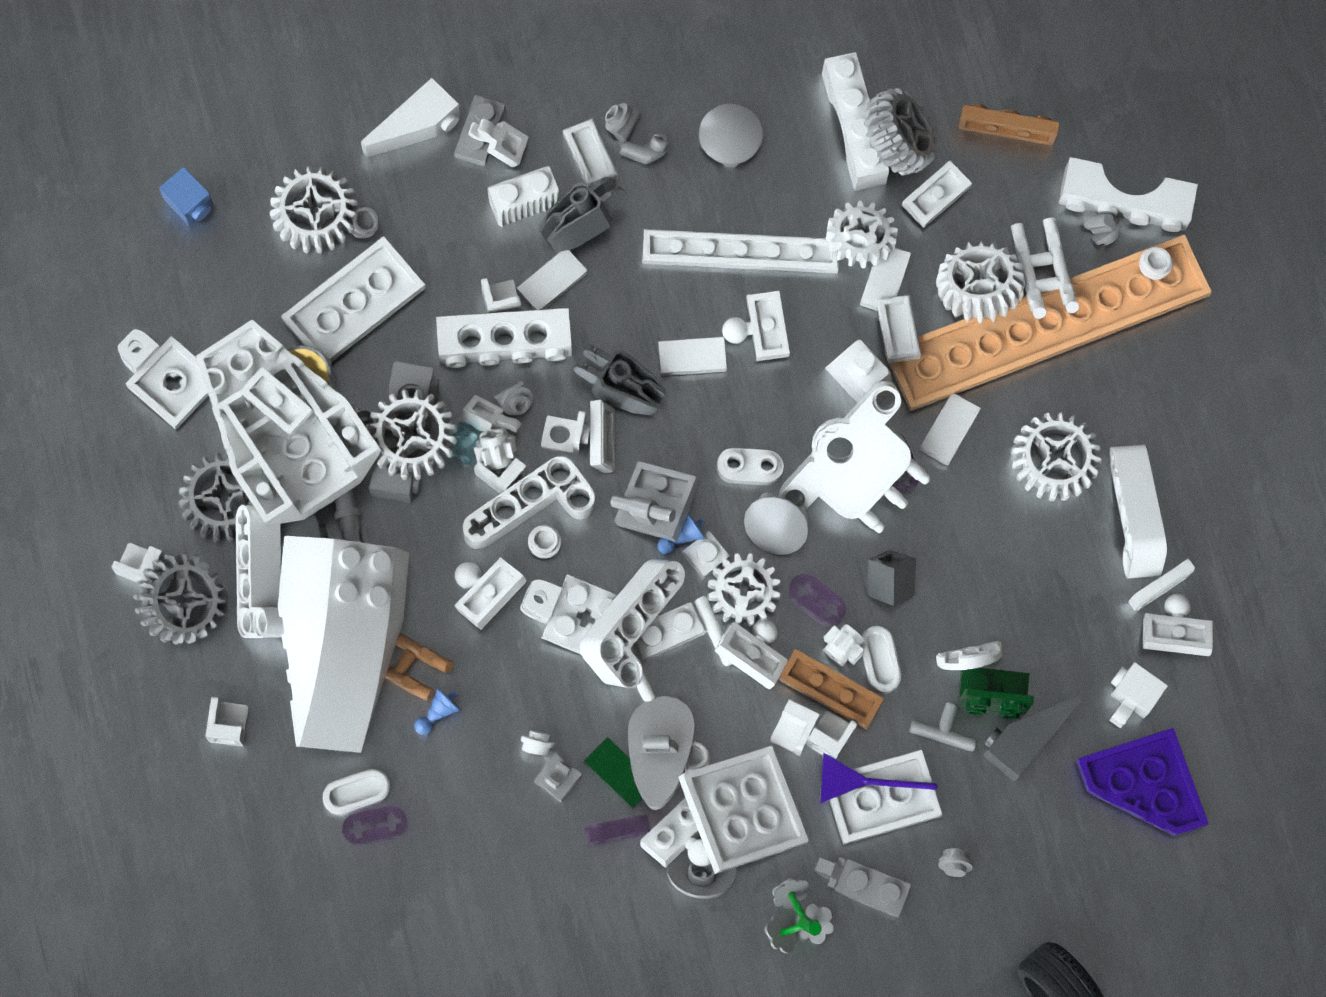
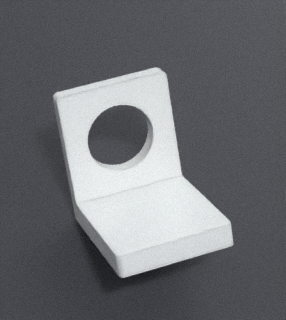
[541,411,590,455]

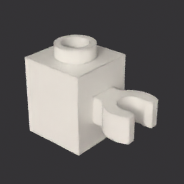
[1109,662,1168,728]

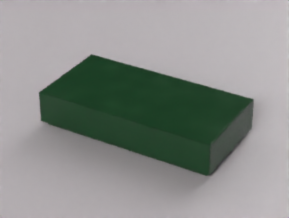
[584,737,643,810]

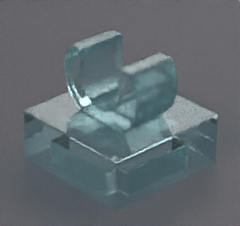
[447,422,480,464]

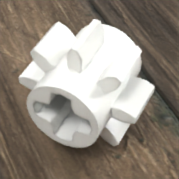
[474,428,517,470]
[823,624,864,666]

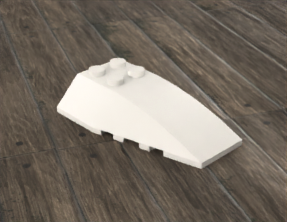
[196,320,381,526]
[278,536,410,753]

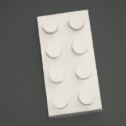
[281,236,426,362]

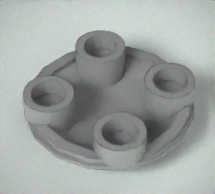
[698,103,763,168]
[744,493,809,555]

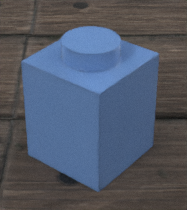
[159,166,213,226]

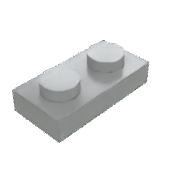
[454,95,506,167]

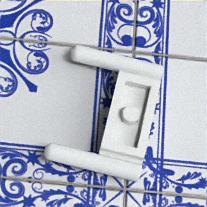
[630,596,732,702]

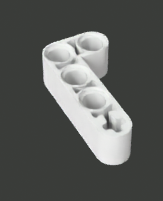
[1110,444,1167,579]
[463,456,595,550]
[236,505,285,638]
[580,559,685,688]

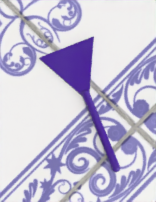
[820,753,938,804]

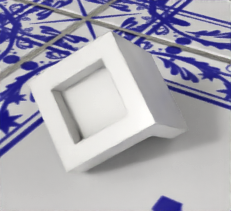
[481,278,521,313]
[474,458,527,494]
[111,543,165,582]
[205,697,249,746]
[770,700,820,756]
[805,711,858,759]

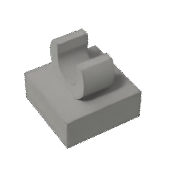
[534,753,582,803]

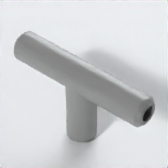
[909,702,977,752]

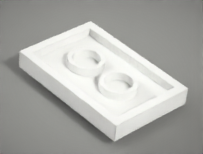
[829,750,942,845]

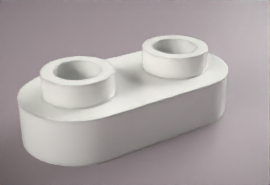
[717,448,784,485]

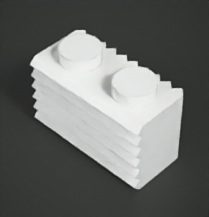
[487,166,559,227]

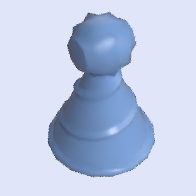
[657,512,706,555]
[414,687,461,735]

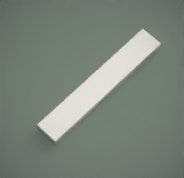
[642,229,839,274]

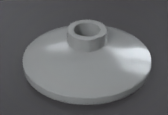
[667,849,736,899]

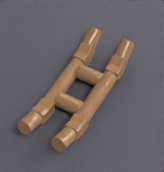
[385,632,453,702]

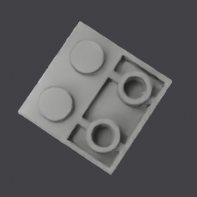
[611,461,701,542]

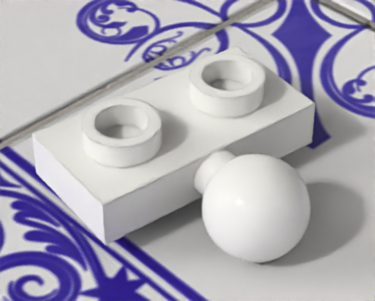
[722,291,790,361]
[454,557,527,630]
[1143,593,1213,656]
[715,618,788,690]
[640,798,711,868]

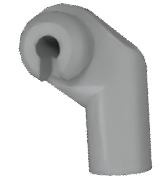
[620,134,668,164]

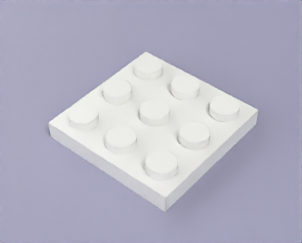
[678,746,809,874]

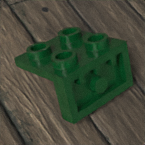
[958,668,1034,719]

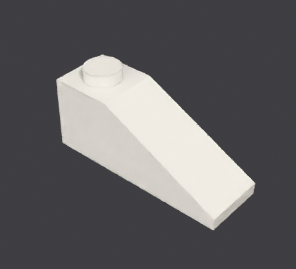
[361,78,460,158]

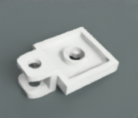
[118,329,209,430]
[520,574,618,654]

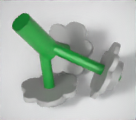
[765,878,834,954]

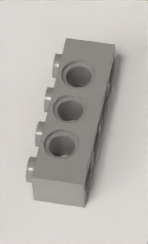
[369,361,439,503]

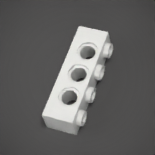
[436,308,572,368]

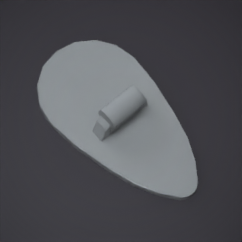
[628,696,696,810]

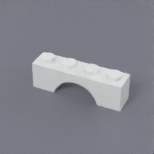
[822,52,889,191]
[1058,157,1198,232]

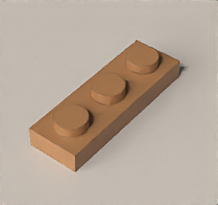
[958,104,1059,146]
[778,649,884,730]

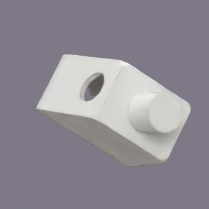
[825,339,892,404]

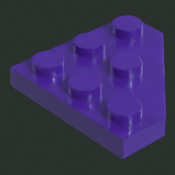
[1076,728,1209,837]

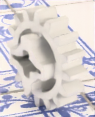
[826,201,898,268]
[708,553,781,627]

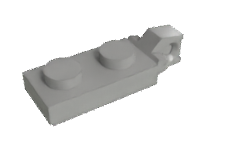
[814,857,911,917]

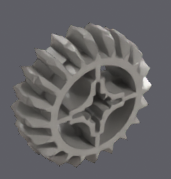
[864,88,937,176]
[178,452,253,542]
[133,553,226,645]

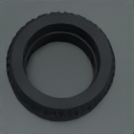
[1018,942,1104,997]

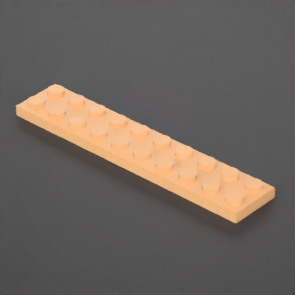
[884,234,1211,412]

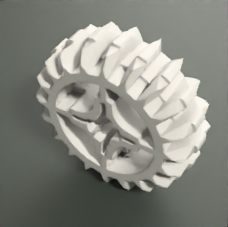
[270,165,359,254]
[936,240,1026,324]
[366,390,457,480]
[1011,412,1102,501]

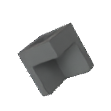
[867,550,916,606]

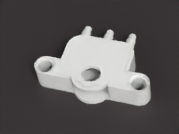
[779,381,931,533]

